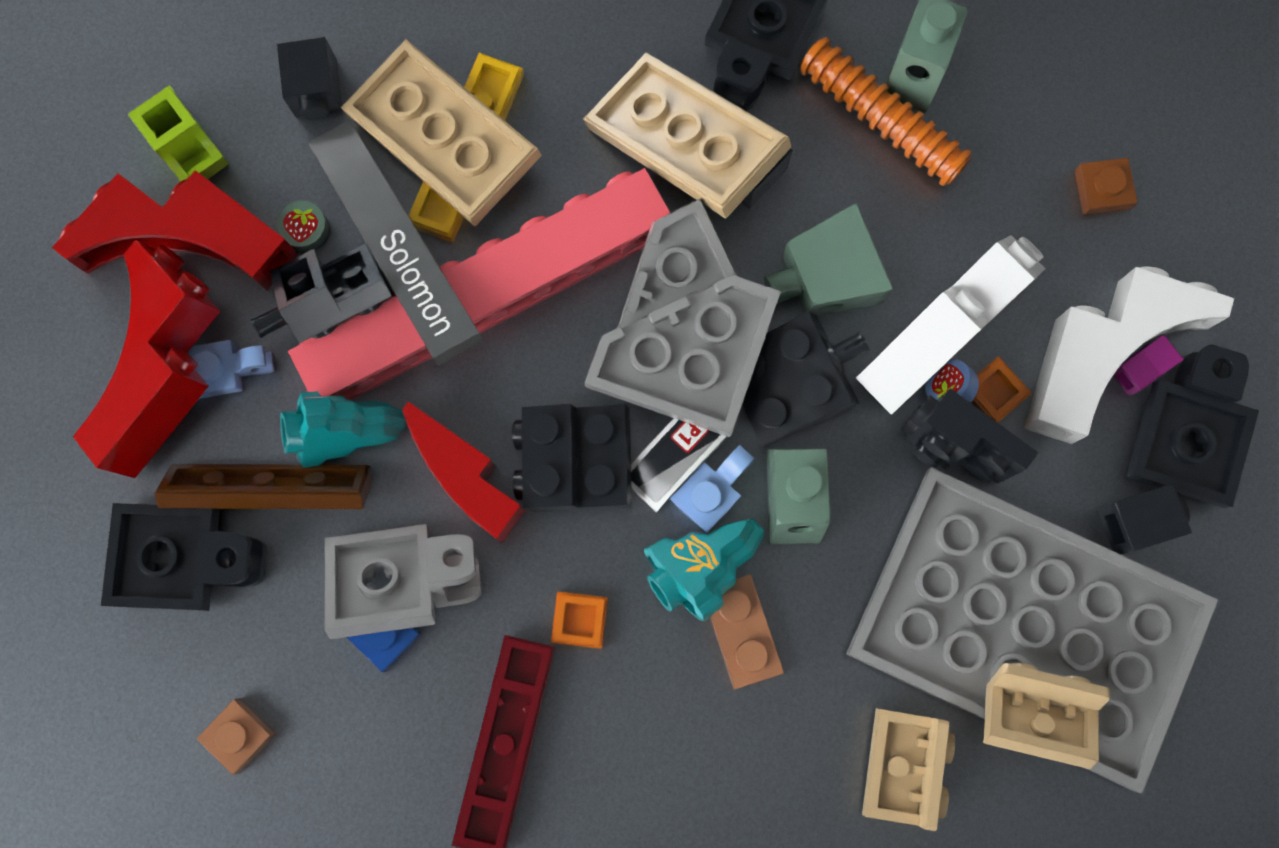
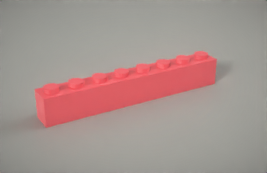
[288,168,670,401]

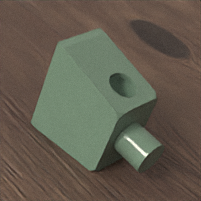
[886,0,969,113]
[764,204,893,316]
[766,448,830,544]

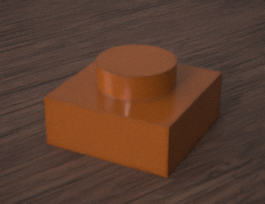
[1074,158,1138,216]

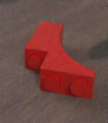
[52,170,298,291]
[73,240,220,478]

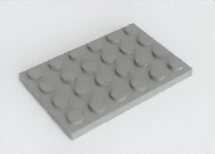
[846,467,1218,794]

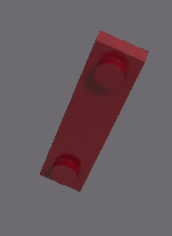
[451,635,556,848]

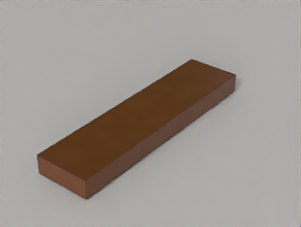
[154,464,372,509]

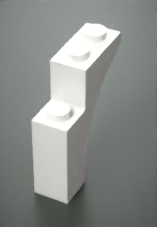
[856,235,1046,415]
[1024,266,1234,444]

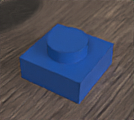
[346,627,422,672]

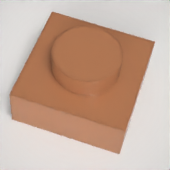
[197,699,276,775]

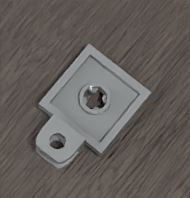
[325,524,482,639]

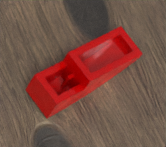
[402,402,525,543]

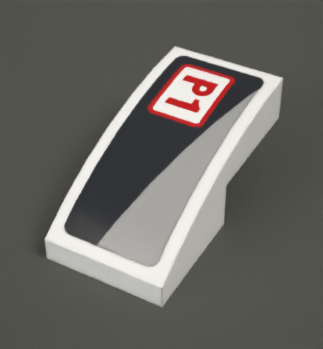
[631,418,727,513]

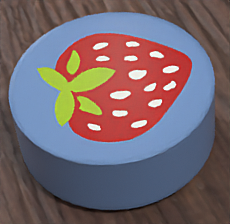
[925,359,979,403]

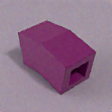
[1113,335,1184,397]

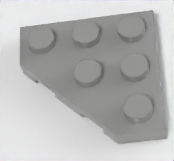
[617,199,737,328]
[584,275,781,437]

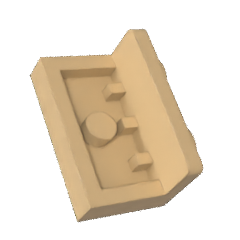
[983,663,1110,769]
[862,708,955,831]

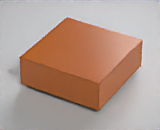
[971,356,1033,423]
[551,591,608,649]

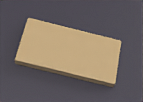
[341,39,542,226]
[583,52,791,218]

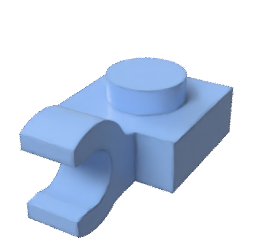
[187,340,275,399]
[670,445,755,534]

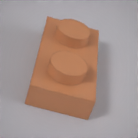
[710,574,784,689]

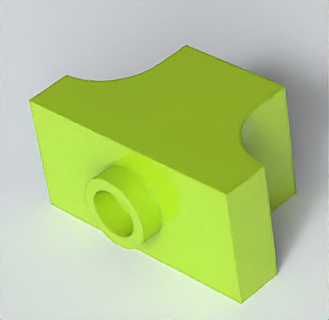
[128,85,229,181]

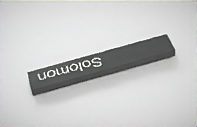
[308,120,483,367]

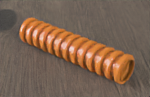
[800,37,972,187]

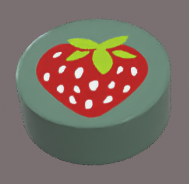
[277,200,329,252]

